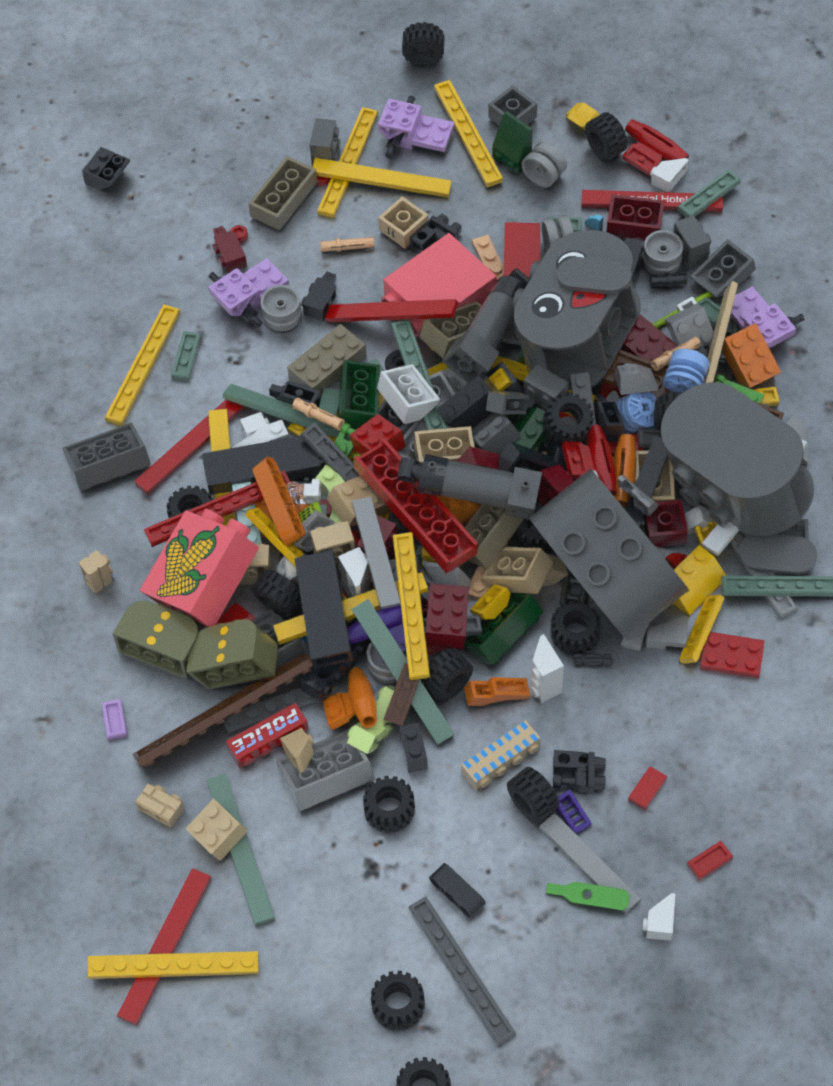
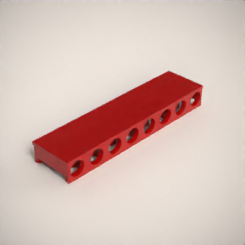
[353,439,478,574]

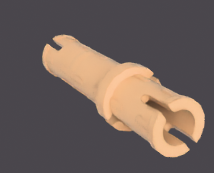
[320,236,374,253]
[651,337,701,371]
[292,398,345,431]

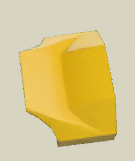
[566,103,600,130]
[470,584,510,620]

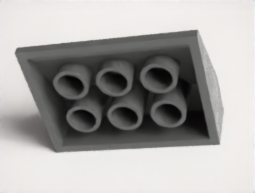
[62,423,151,490]

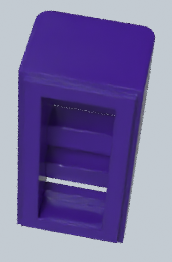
[556,789,592,834]

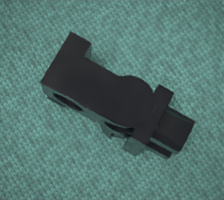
[410,214,462,254]
[553,750,606,794]

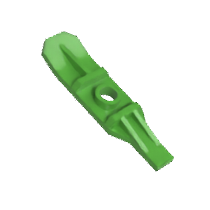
[546,882,630,911]

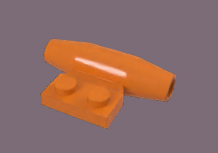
[612,434,637,508]
[322,667,377,730]

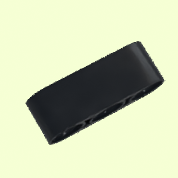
[429,863,486,919]

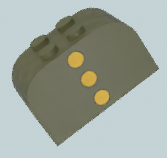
[112,601,198,679]
[186,619,278,690]

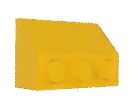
[673,545,726,617]

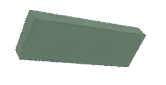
[171,331,202,381]
[316,387,339,428]

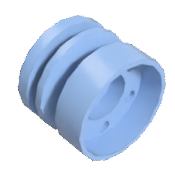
[663,349,710,392]
[615,392,657,434]

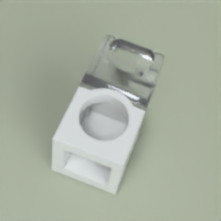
[286,479,321,505]

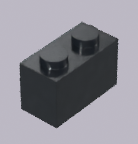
[399,723,428,773]

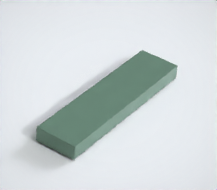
[678,169,741,218]

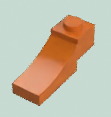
[464,677,531,706]

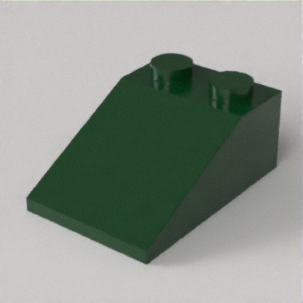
[492,111,533,175]

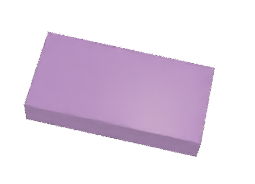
[102,699,128,741]

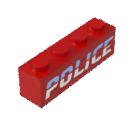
[226,703,309,768]

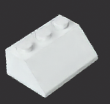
[377,364,440,424]
[338,547,372,598]
[530,634,564,703]

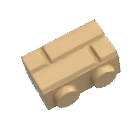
[79,550,113,593]
[135,784,184,828]

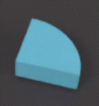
[585,215,603,231]

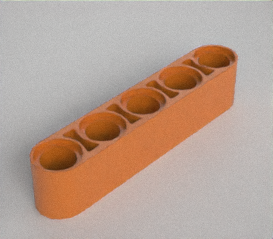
[253,457,305,546]

